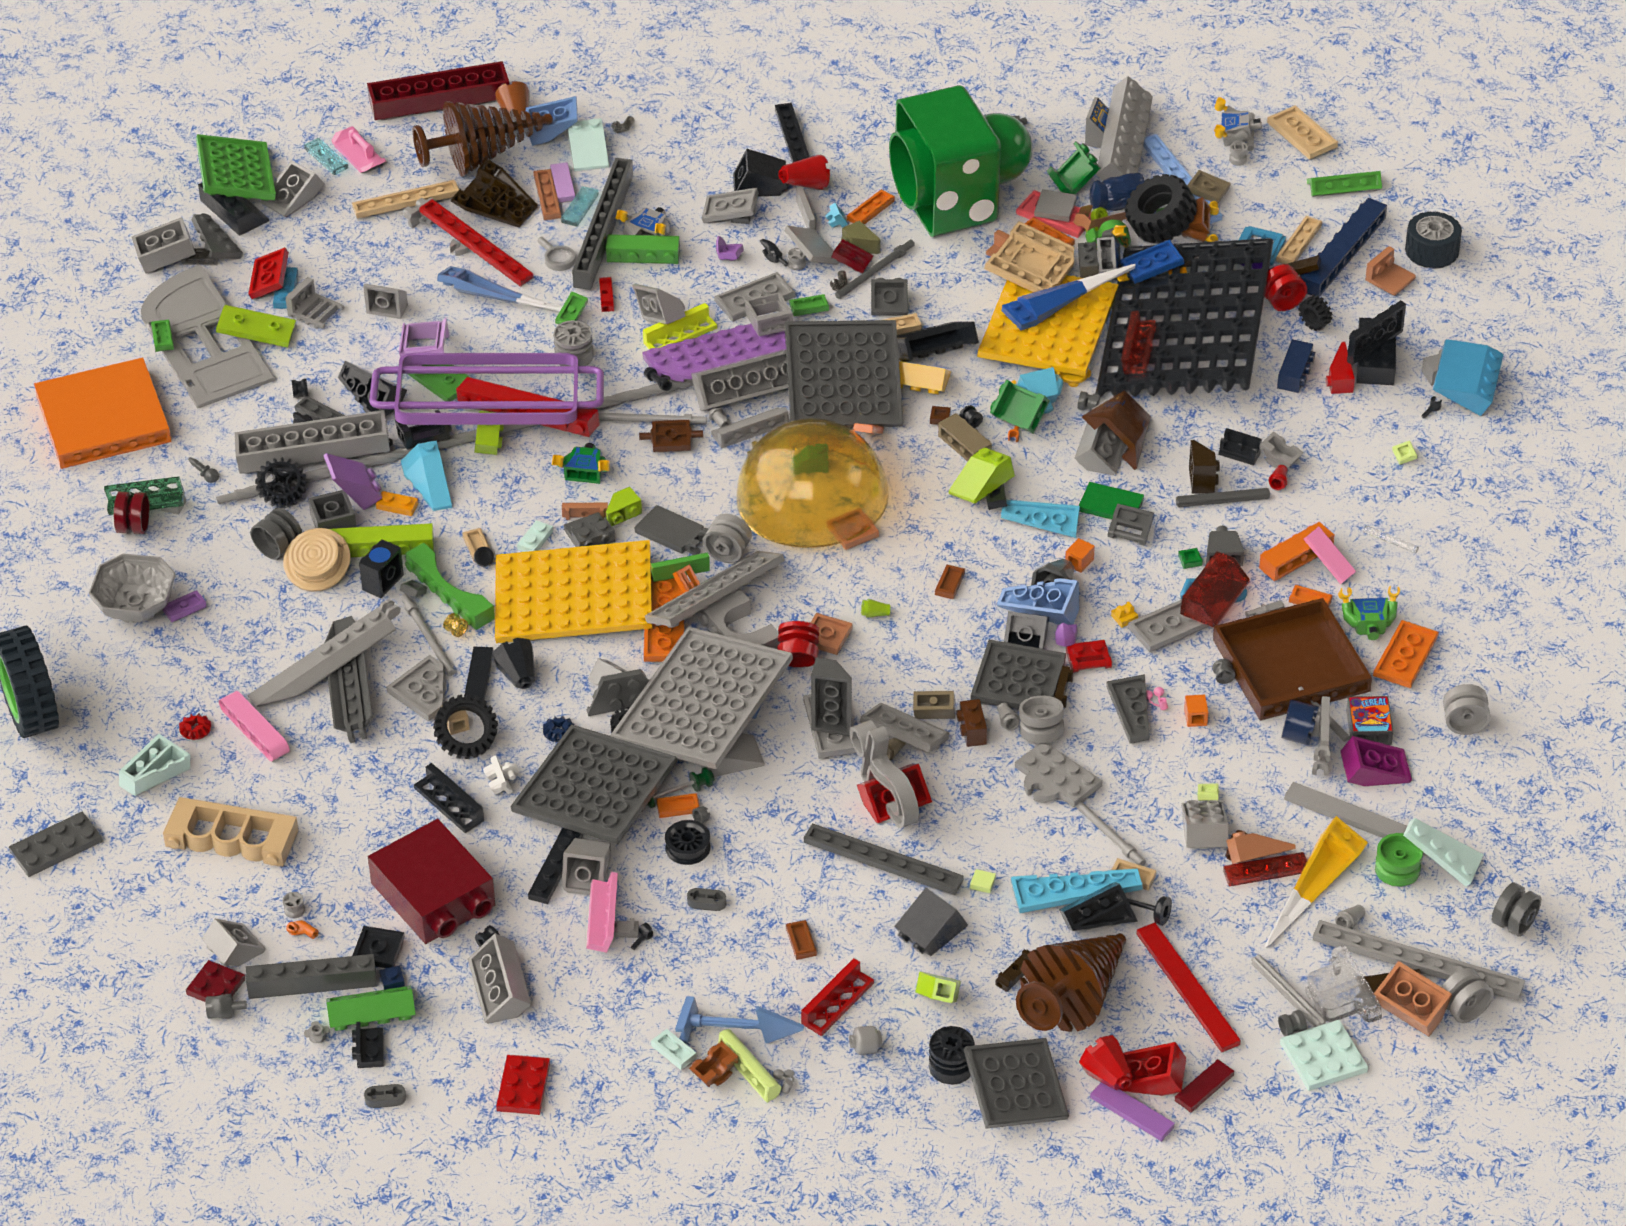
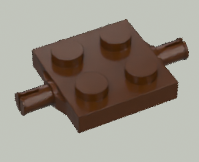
[639,420,703,452]

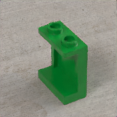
[1046,141,1101,195]
[990,379,1050,434]

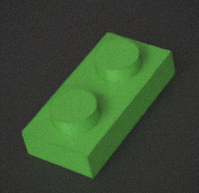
[555,291,588,325]

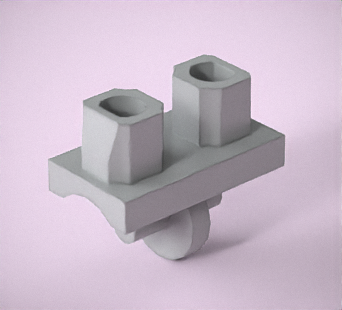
[403,198,434,228]

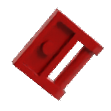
[1066,640,1112,673]

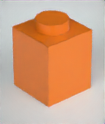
[1065,538,1095,573]
[1184,694,1208,727]

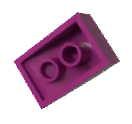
[1340,736,1412,786]

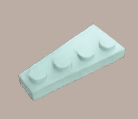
[1403,818,1484,886]

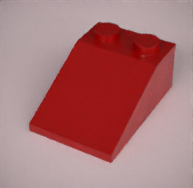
[1120,1042,1186,1096]

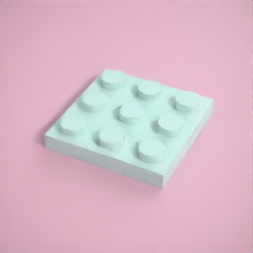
[1280,1020,1368,1091]

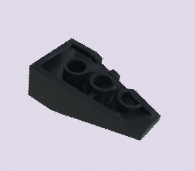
[338,361,407,416]

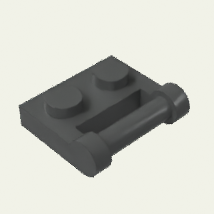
[1108,504,1155,546]

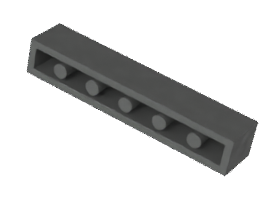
[246,954,377,999]

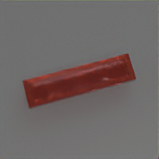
[1223,852,1307,887]

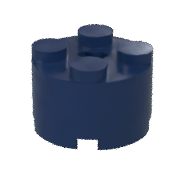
[1281,700,1319,745]

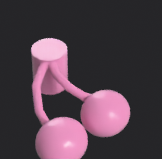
[1146,687,1168,710]

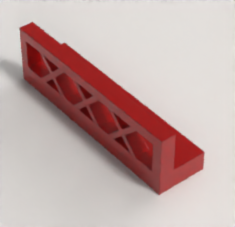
[801,958,874,1036]

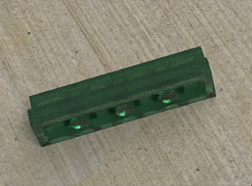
[104,476,185,515]

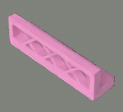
[586,872,618,953]

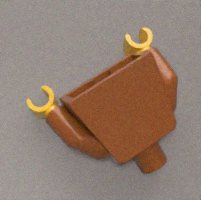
[1181,197,1219,242]

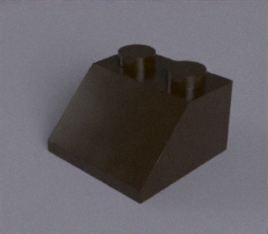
[1189,440,1220,494]

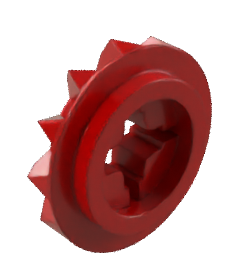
[179,713,211,740]

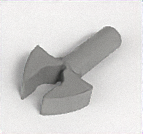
[450,239,468,256]

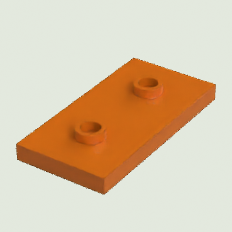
[1373,620,1439,688]

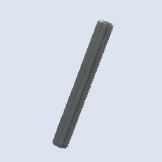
[1176,488,1270,507]

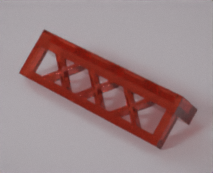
[1121,311,1156,374]

